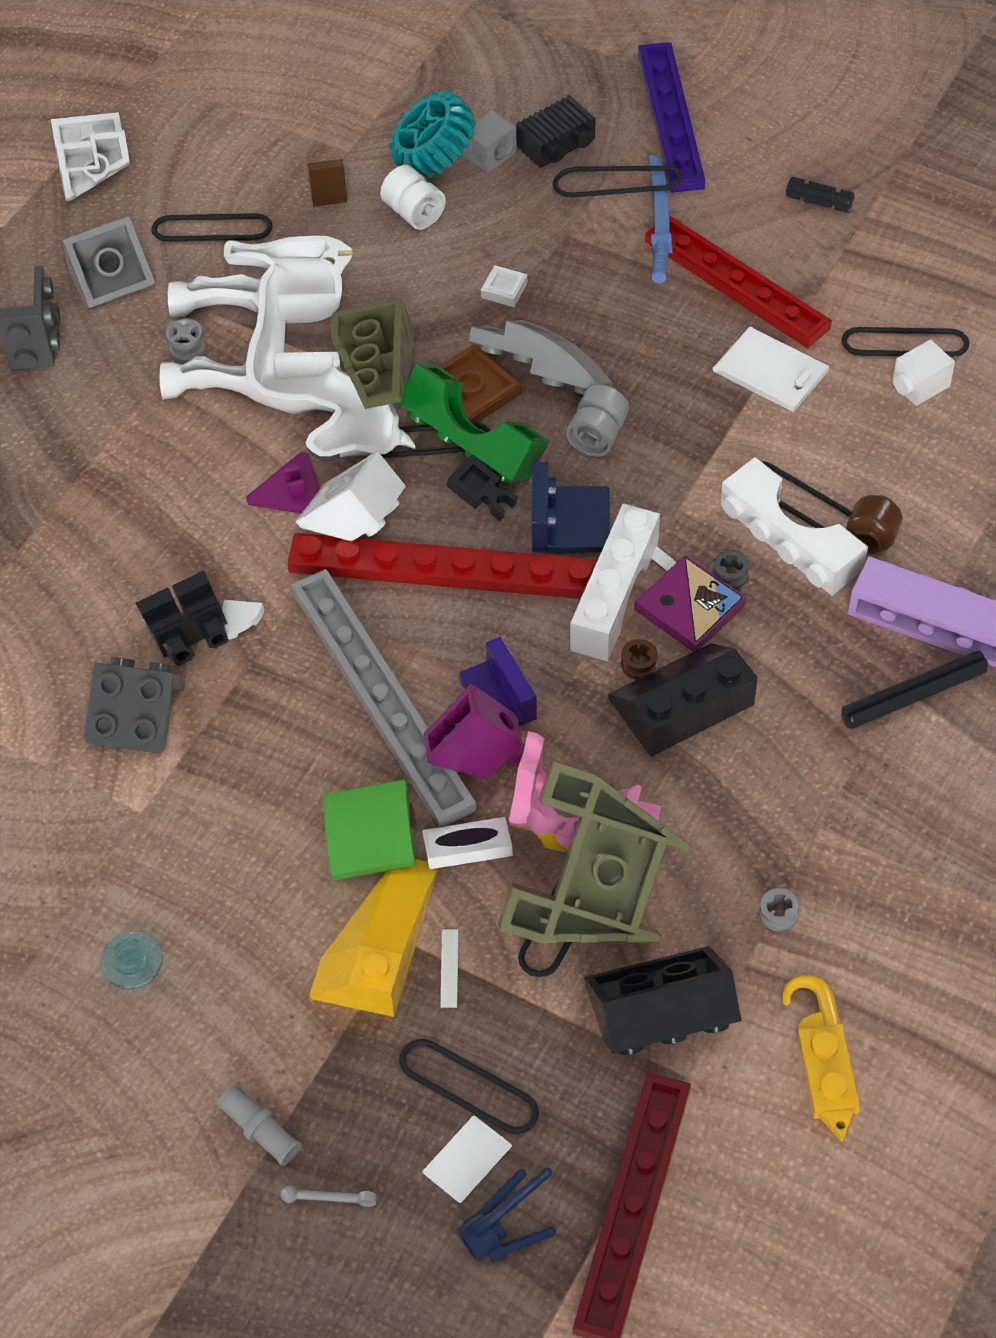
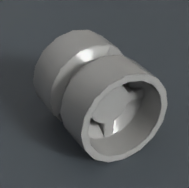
[565,385,630,457]

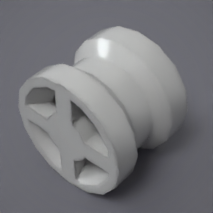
[166,318,206,365]

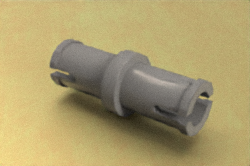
[217,1085,302,1166]

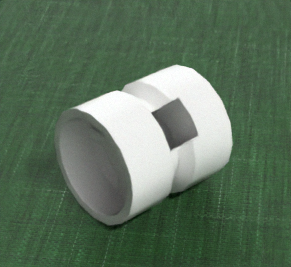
[380,165,446,230]

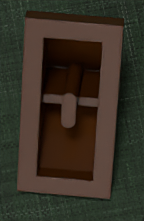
[307,159,347,207]

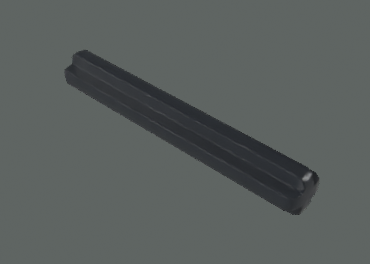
[841,651,988,729]

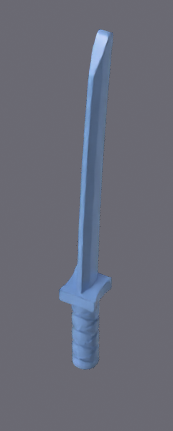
[648,155,673,283]

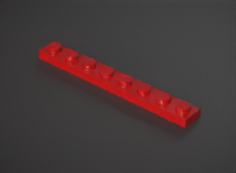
[287,533,598,599]

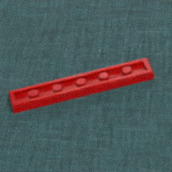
[645,215,832,349]

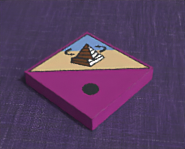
[634,555,746,652]

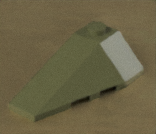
[331,298,415,409]

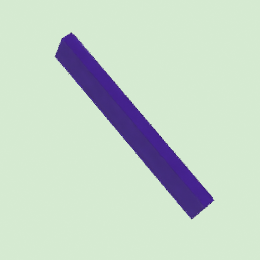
[638,42,705,193]

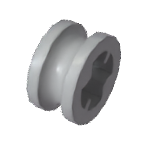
[760,888,799,932]

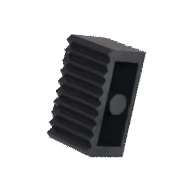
[516,95,596,168]

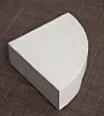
[222,600,265,639]

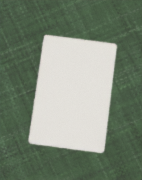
[422,1116,512,1203]

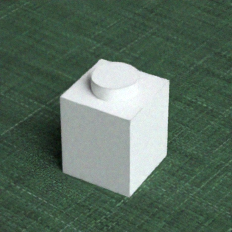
[892,339,955,406]

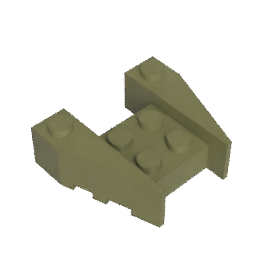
[498,759,691,943]

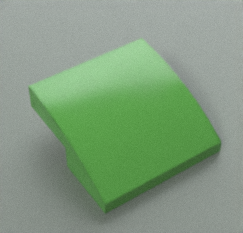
[323,780,416,881]

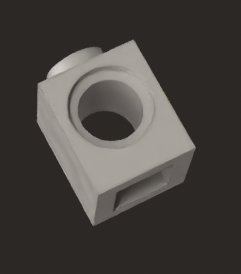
[463,110,516,173]

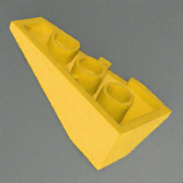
[309,859,439,1017]

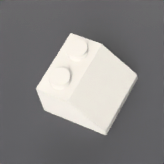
[296,451,406,541]

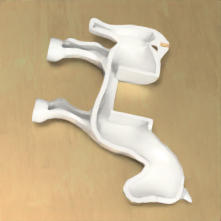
[160,236,416,461]

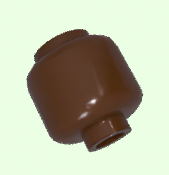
[846,495,903,553]

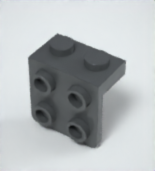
[0,266,60,370]
[84,657,185,753]

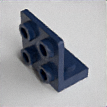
[532,462,610,552]

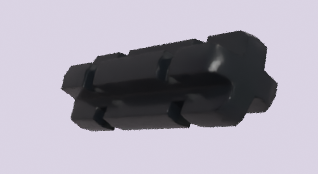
[786,177,855,213]

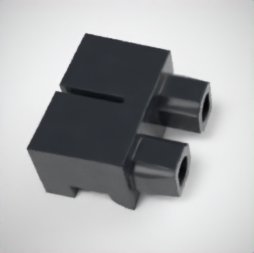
[136,571,229,666]

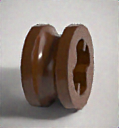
[621,639,658,680]

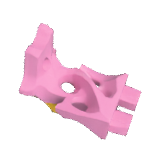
[509,731,661,853]

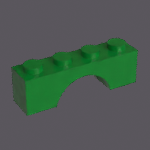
[397,364,550,484]

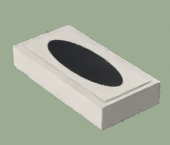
[422,817,513,869]

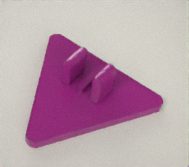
[246,452,320,514]

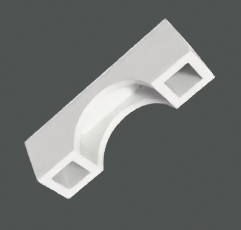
[721,457,868,596]
[570,504,660,662]

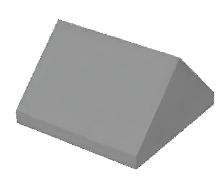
[62,216,155,308]

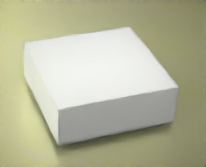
[481,265,528,307]

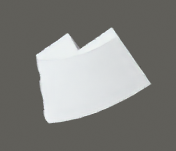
[51,112,130,202]

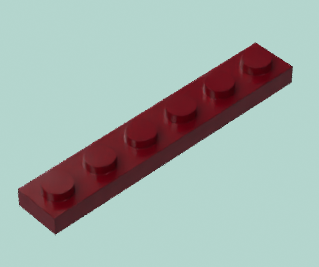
[572,1072,691,1338]

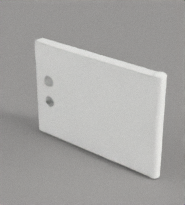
[712,327,829,412]

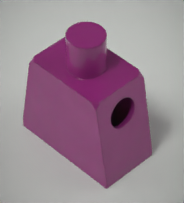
[423,684,525,779]

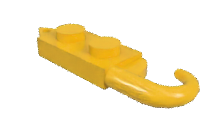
[782,975,860,1142]

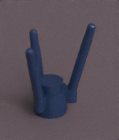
[457,1168,556,1263]

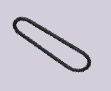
[553,166,682,198]

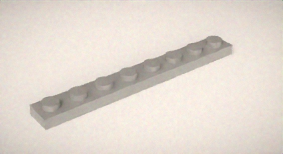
[291,569,476,827]

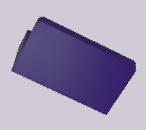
[459,637,537,726]

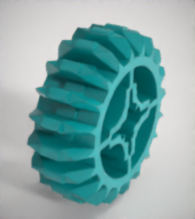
[388,90,476,179]

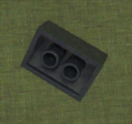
[608,643,758,757]
[584,946,742,1055]

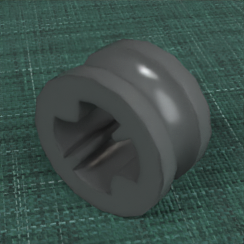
[713,550,749,589]

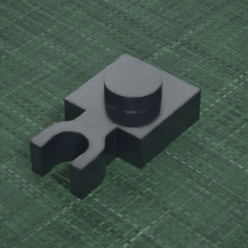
[447,455,518,521]

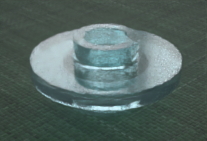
[101,932,163,989]

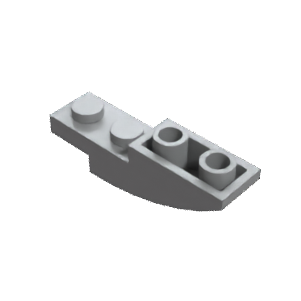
[469,320,612,395]

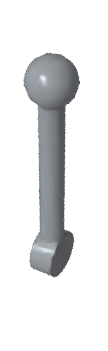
[280,1184,377,1207]

